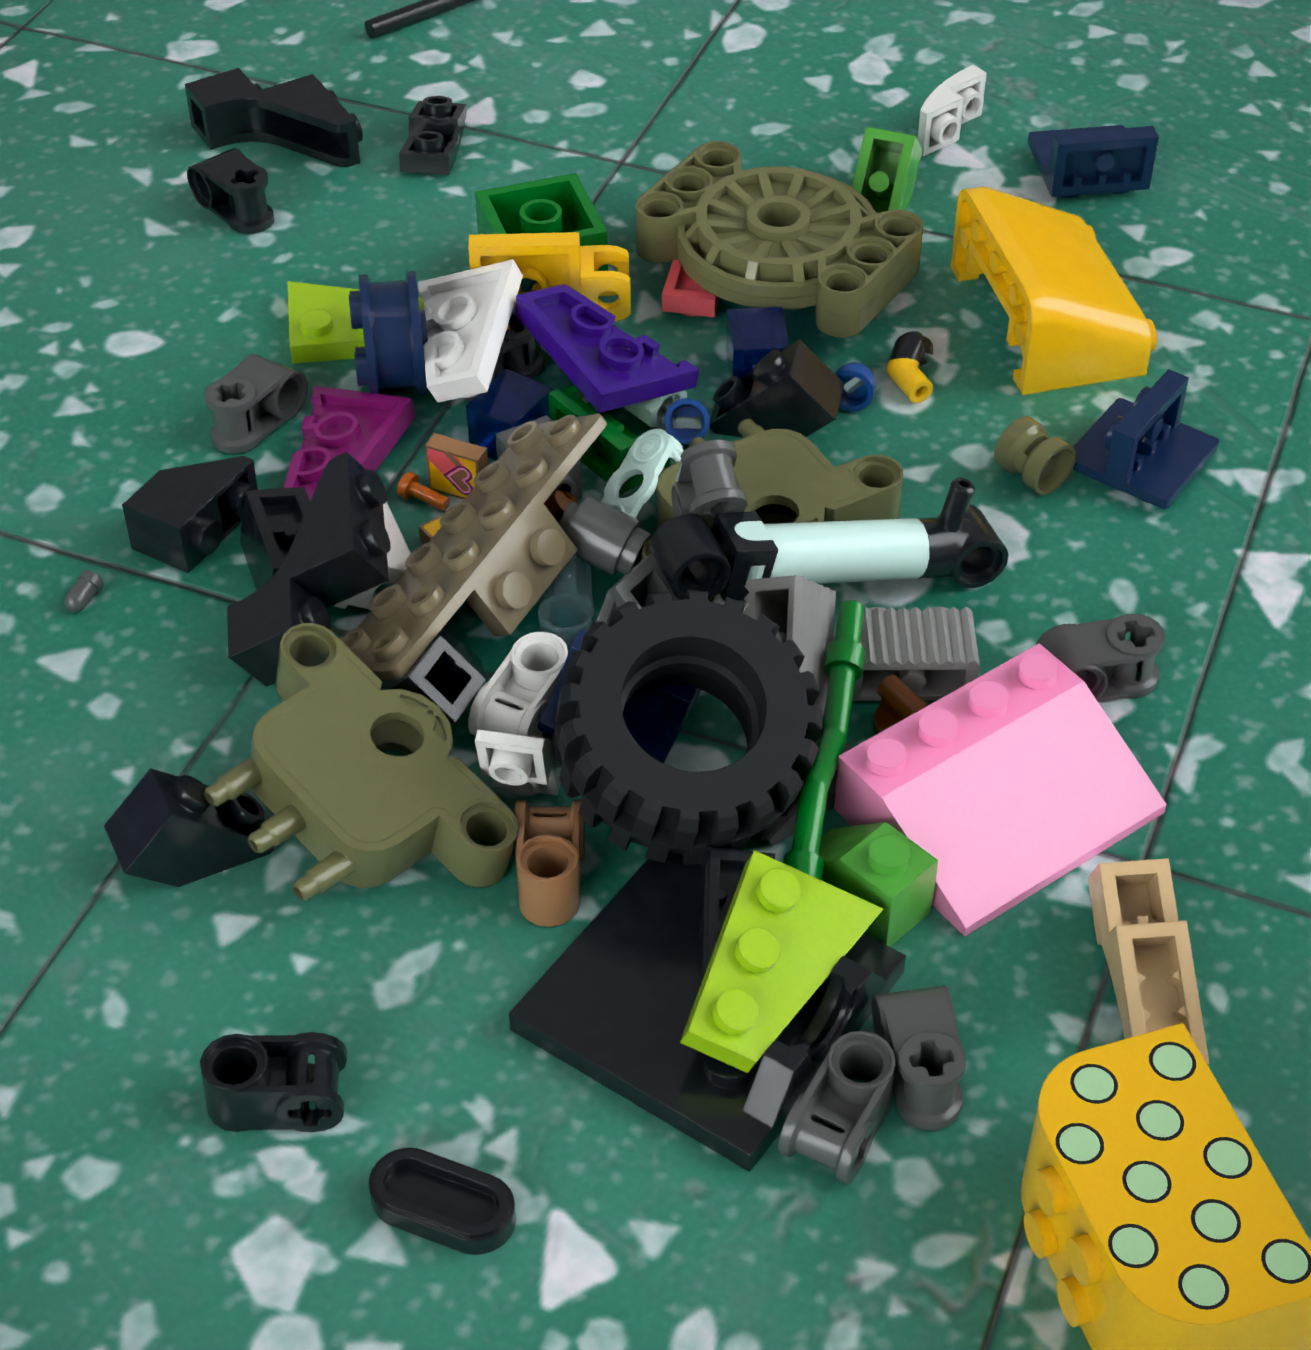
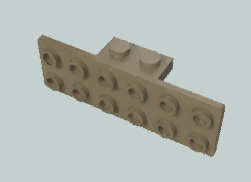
[340,413,607,681]

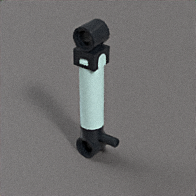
[651,478,1009,601]

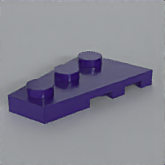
[514,284,700,413]

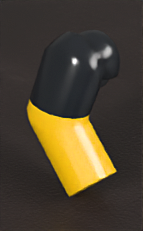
[886,331,934,403]

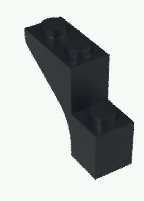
[185,68,363,167]
[227,451,391,687]

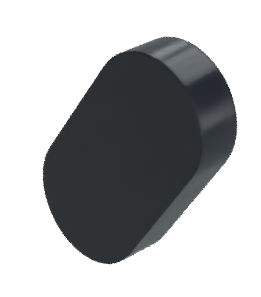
[369,1148,516,1255]

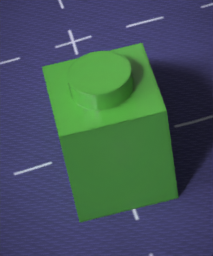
[852,127,923,213]
[819,822,938,947]

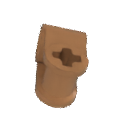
[515,799,585,927]

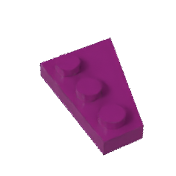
[283,386,417,501]

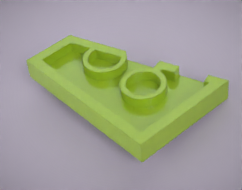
[287,281,425,364]
[680,850,883,1073]

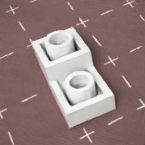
[918,65,987,157]
[475,729,562,796]

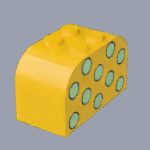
[1021,1023,1311,1350]

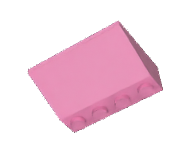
[834,643,1167,937]

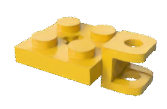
[468,232,631,330]

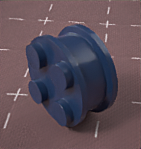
[349,271,428,395]

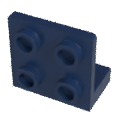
[1028,125,1159,198]

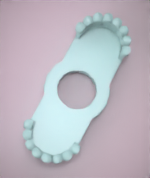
[601,429,684,518]

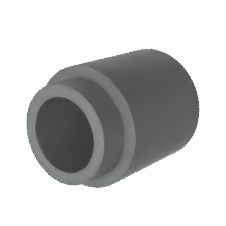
[559,496,652,576]

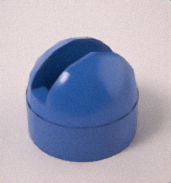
[835,362,876,412]
[664,398,710,445]

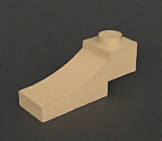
[1087,858,1210,1065]

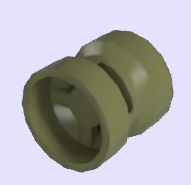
[994,416,1077,495]

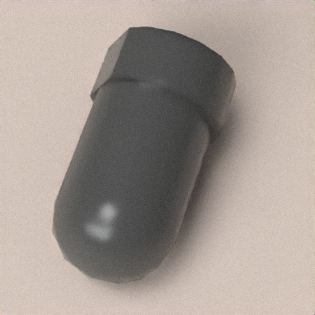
[64,570,104,612]

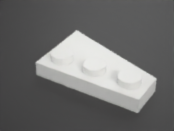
[418,259,523,403]

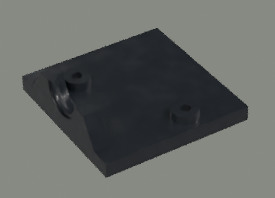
[509,852,906,1172]

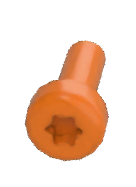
[396,472,450,511]

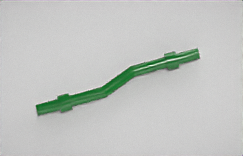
[783,600,865,880]

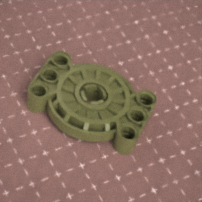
[635,141,923,338]

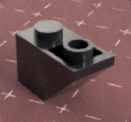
[709,339,845,438]
[122,456,258,573]
[381,625,486,725]
[104,768,276,887]

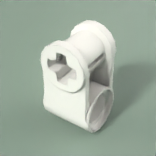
[468,632,568,738]

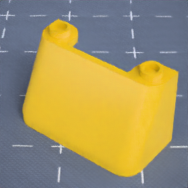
[950,186,1157,395]

